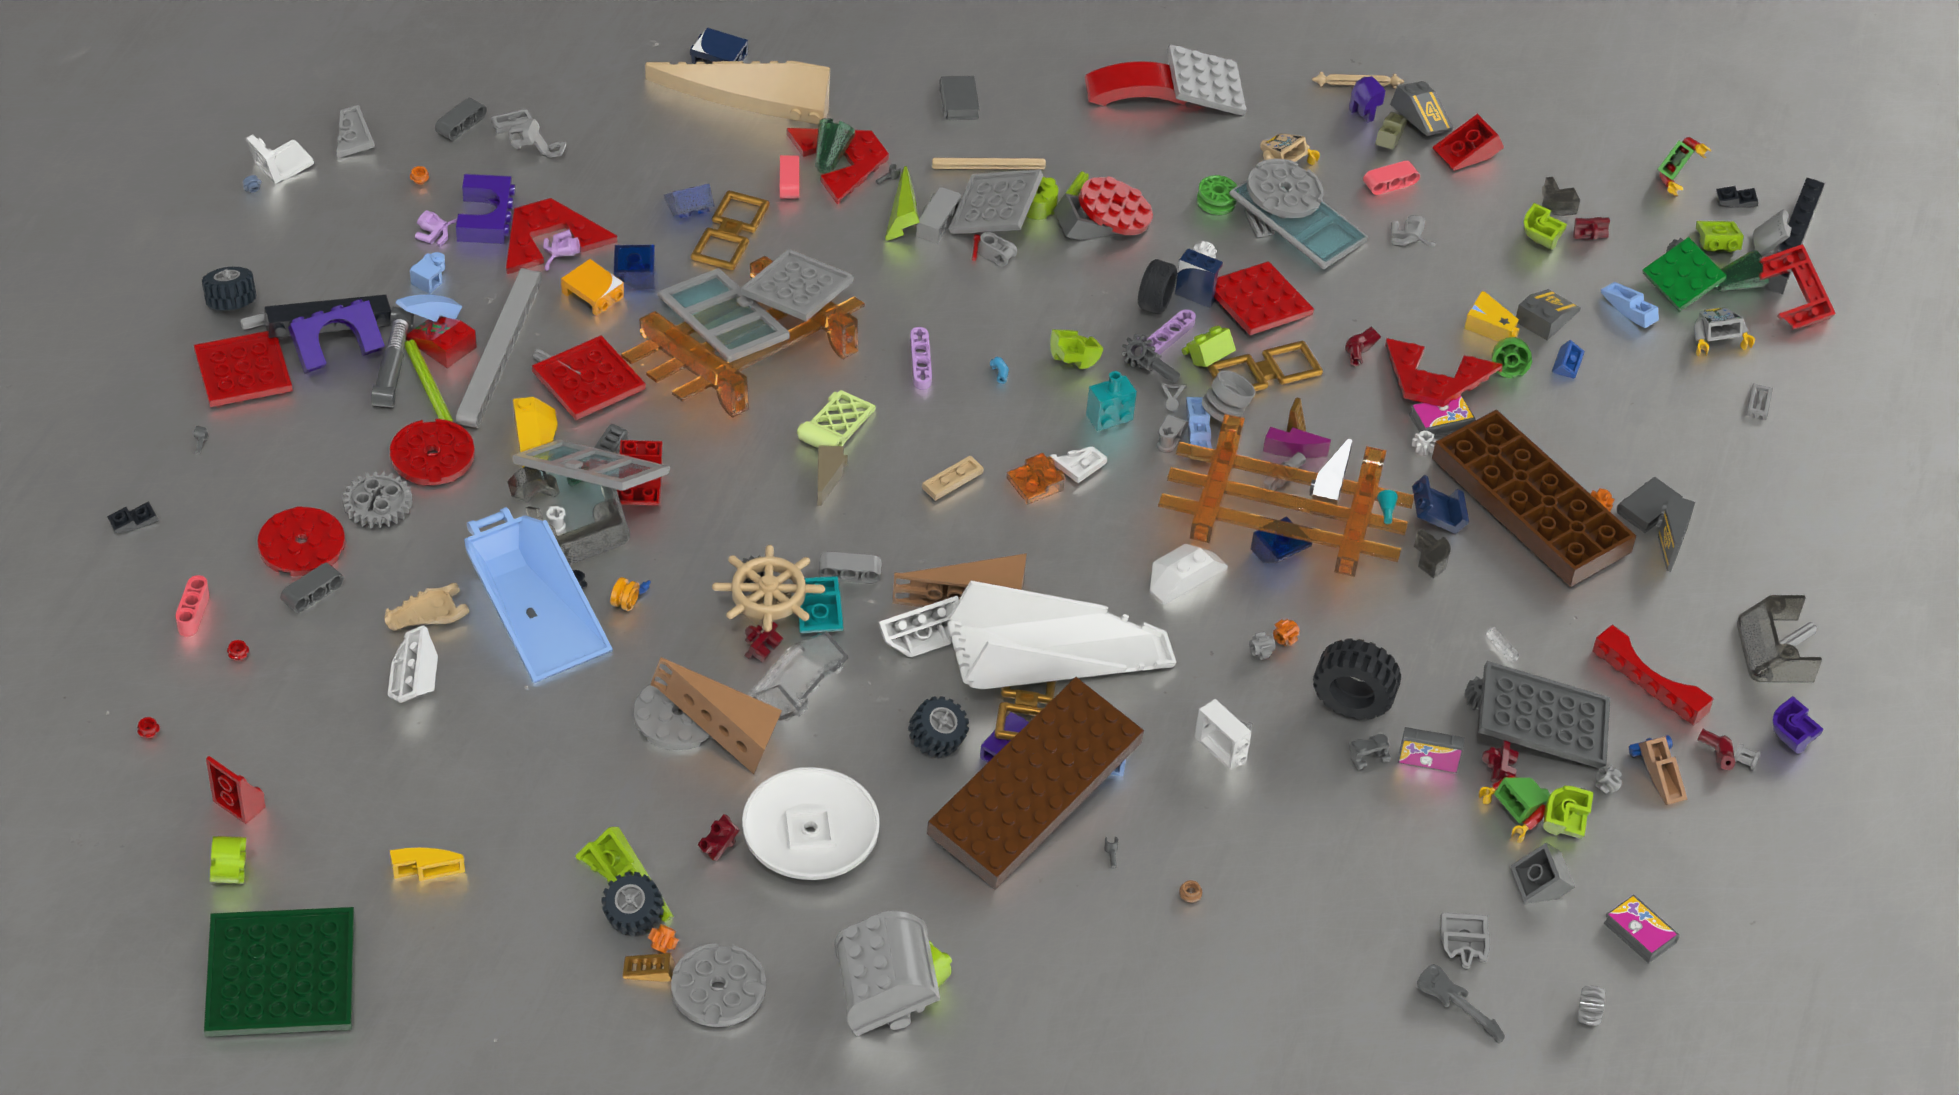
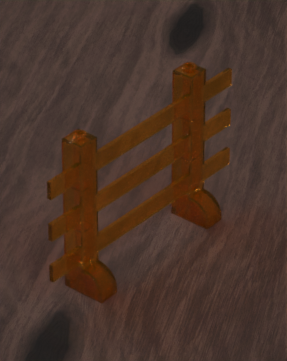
[621,256,865,418]
[1158,414,1414,577]

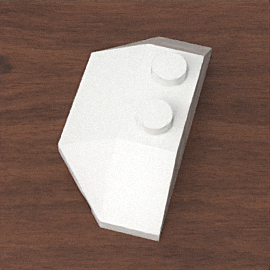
[1150,544,1228,606]
[878,595,959,658]
[387,625,438,703]

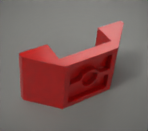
[616,440,663,506]

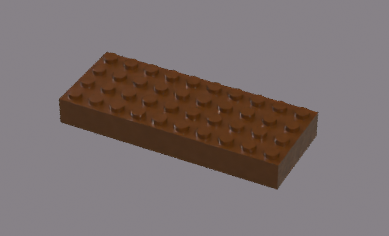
[1432,409,1636,587]
[927,677,1144,890]

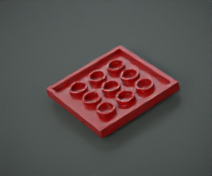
[1214,261,1314,335]
[194,331,293,407]
[532,335,646,420]

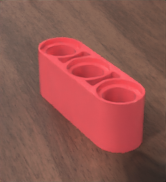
[780,155,799,199]
[1363,160,1420,195]
[175,575,210,637]

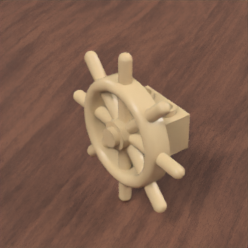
[712,545,825,632]

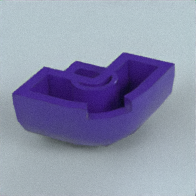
[1349,76,1386,123]
[1773,696,1824,754]

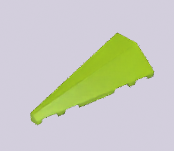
[885,166,920,241]
[575,827,674,922]

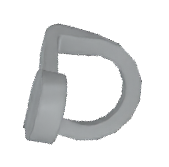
[1161,384,1187,411]

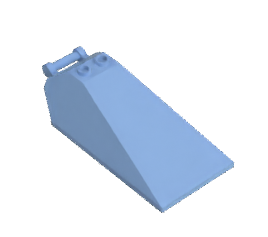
[464,507,613,684]

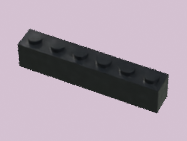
[264,295,391,338]

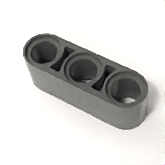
[435,98,487,141]
[280,563,344,613]

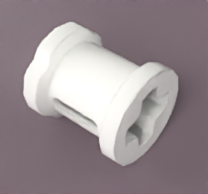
[546,506,566,534]

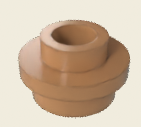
[1179,880,1202,903]

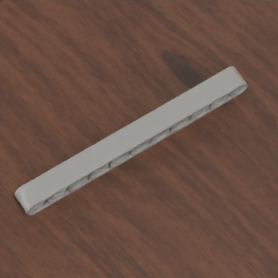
[456,268,542,428]

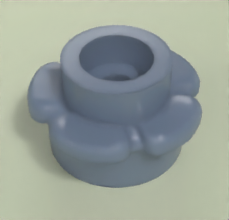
[243,175,262,193]

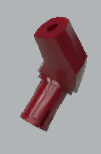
[1345,326,1381,366]
[1697,728,1735,770]

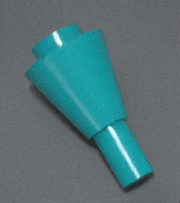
[1377,490,1398,524]

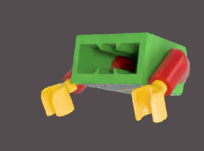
[1657,137,1711,196]
[1479,775,1550,843]

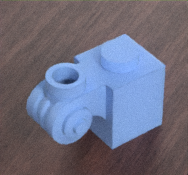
[410,252,445,294]

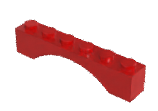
[1592,624,1714,726]

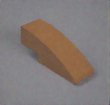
[1639,736,1688,805]

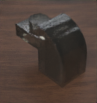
[1542,177,1580,216]
[507,466,560,503]
[1414,529,1451,579]

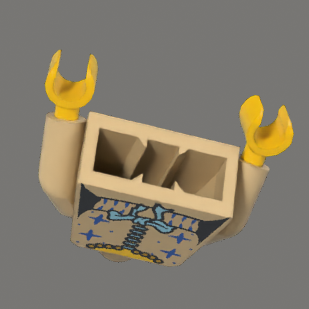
[1260,133,1320,165]

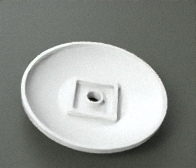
[742,767,880,880]

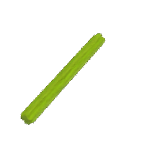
[404,339,453,421]

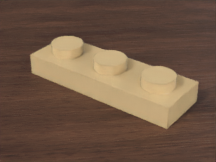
[922,456,984,501]

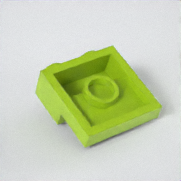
[1696,221,1744,252]

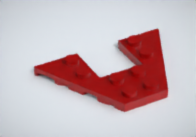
[786,128,889,205]
[506,198,618,274]
[1385,338,1503,407]

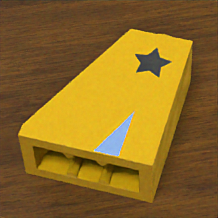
[1464,291,1520,342]

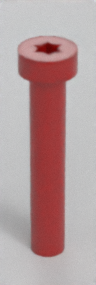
[972,234,981,261]

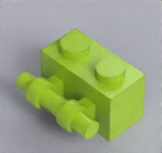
[1181,326,1236,367]

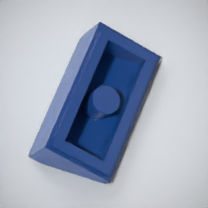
[1552,340,1585,379]

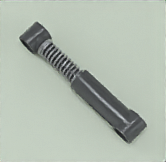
[371,306,414,408]

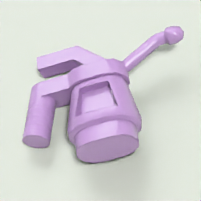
[415,210,464,247]
[543,229,580,271]

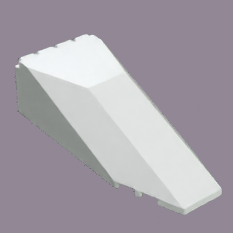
[947,581,1177,689]

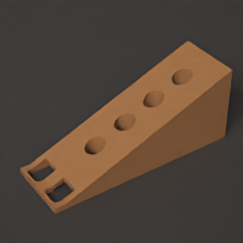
[892,553,1027,607]
[650,657,782,774]

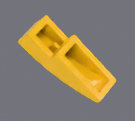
[389,848,465,881]

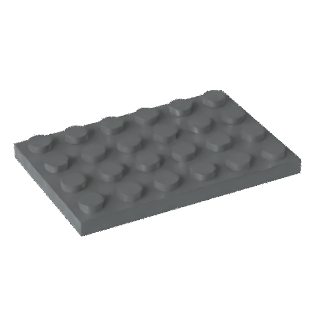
[1478,661,1610,769]

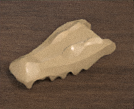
[384,583,469,631]

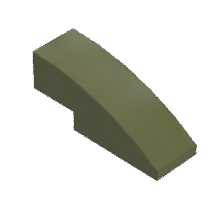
[1375,112,1408,150]

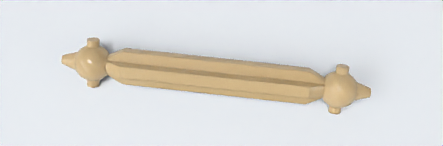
[1312,72,1404,89]

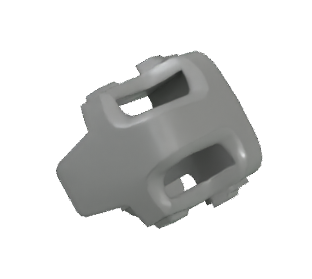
[509,119,566,158]

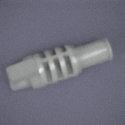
[1263,452,1306,494]

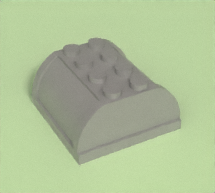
[834,911,941,1036]

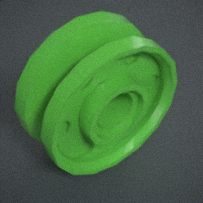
[1197,175,1239,215]

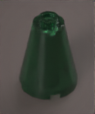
[815,118,855,174]
[1714,250,1769,292]

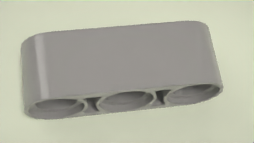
[818,552,882,584]

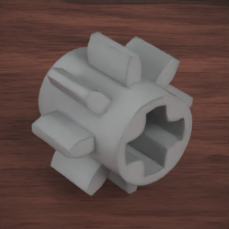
[1249,632,1276,660]
[1595,765,1623,794]

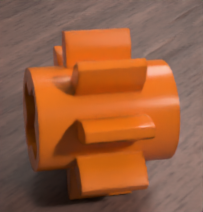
[1591,488,1615,511]
[1273,619,1300,646]
[648,924,679,953]

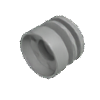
[1201,370,1256,424]

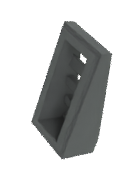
[588,424,628,465]

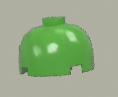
[1492,337,1532,378]

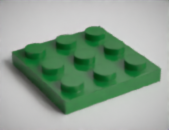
[1642,237,1726,312]

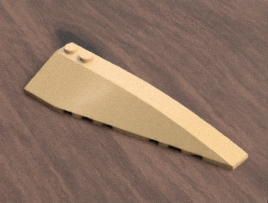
[645,61,830,125]

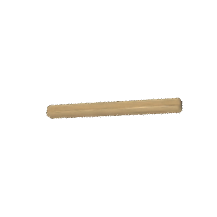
[932,158,1046,170]

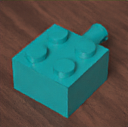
[1086,371,1137,431]

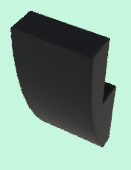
[1716,186,1758,208]
[107,501,159,533]

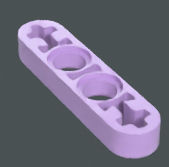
[1140,309,1196,355]
[910,327,932,390]

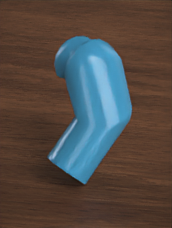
[990,357,1009,384]

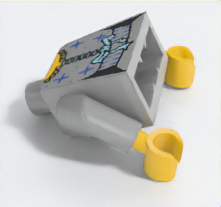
[1694,308,1755,356]

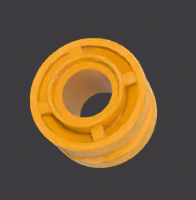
[610,577,639,611]

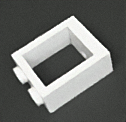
[1195,699,1252,770]

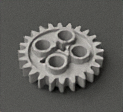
[342,471,413,528]

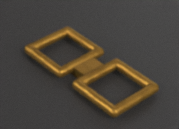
[691,190,770,270]
[1207,341,1323,392]
[995,681,1056,740]

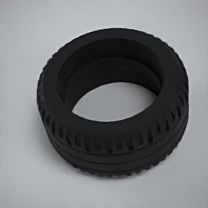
[1138,259,1177,314]

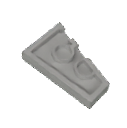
[336,105,375,158]

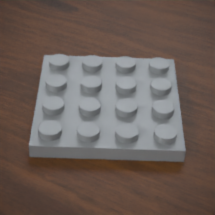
[1167,44,1247,116]
[949,169,1043,234]
[741,249,854,321]

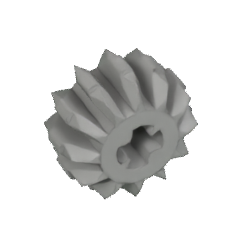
[1578,985,1606,1026]

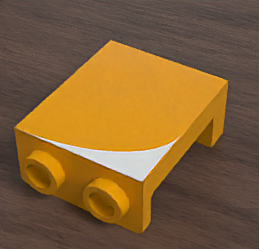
[561,259,624,316]

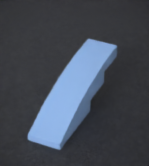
[1186,397,1212,458]

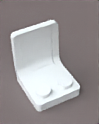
[246,134,314,184]

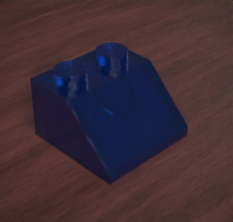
[664,184,715,219]
[614,245,656,290]
[1250,516,1312,563]

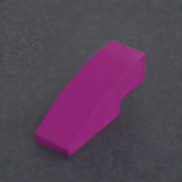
[1263,427,1331,458]

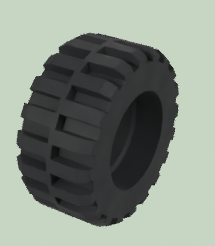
[1313,638,1401,720]

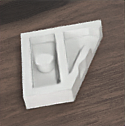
[1049,446,1107,483]

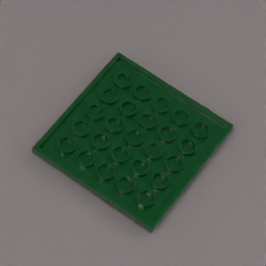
[204,907,354,1037]

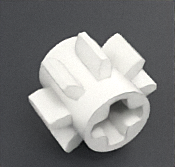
[1192,241,1217,258]
[1411,431,1438,456]

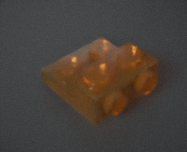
[1006,453,1065,505]

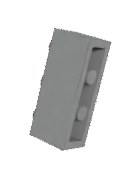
[915,187,962,244]

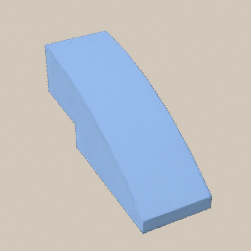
[1601,282,1659,328]
[396,294,462,322]

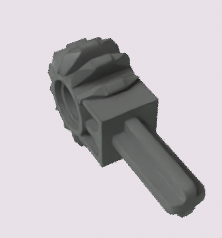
[1121,334,1180,383]

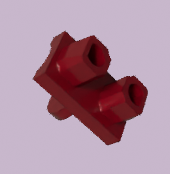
[1573,217,1610,240]
[744,621,784,662]
[1482,740,1519,783]
[698,814,740,861]

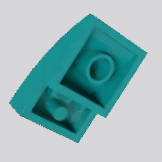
[797,576,843,633]

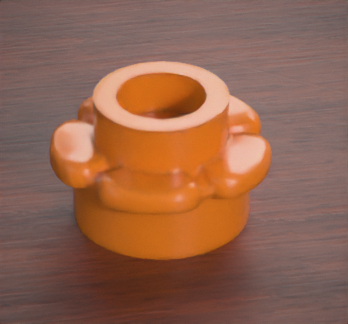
[410,166,429,184]

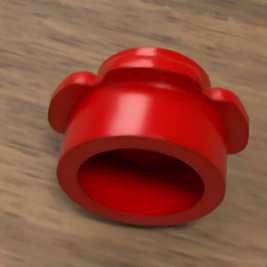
[227,640,249,660]
[137,717,160,738]

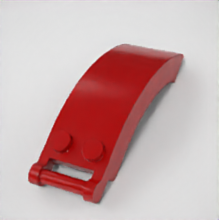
[1085,61,1187,106]

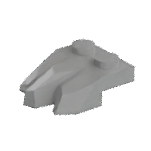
[1440,913,1490,969]

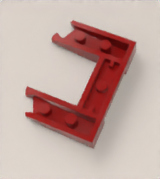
[1759,244,1836,330]

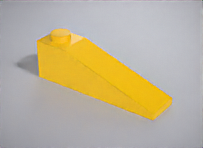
[513,397,558,476]

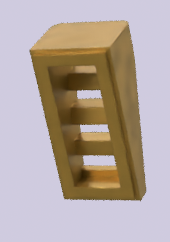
[1286,397,1306,433]
[623,953,675,982]

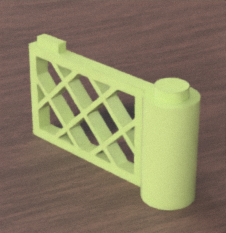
[797,390,876,449]

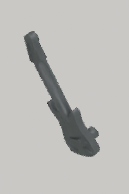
[1417,964,1505,1043]

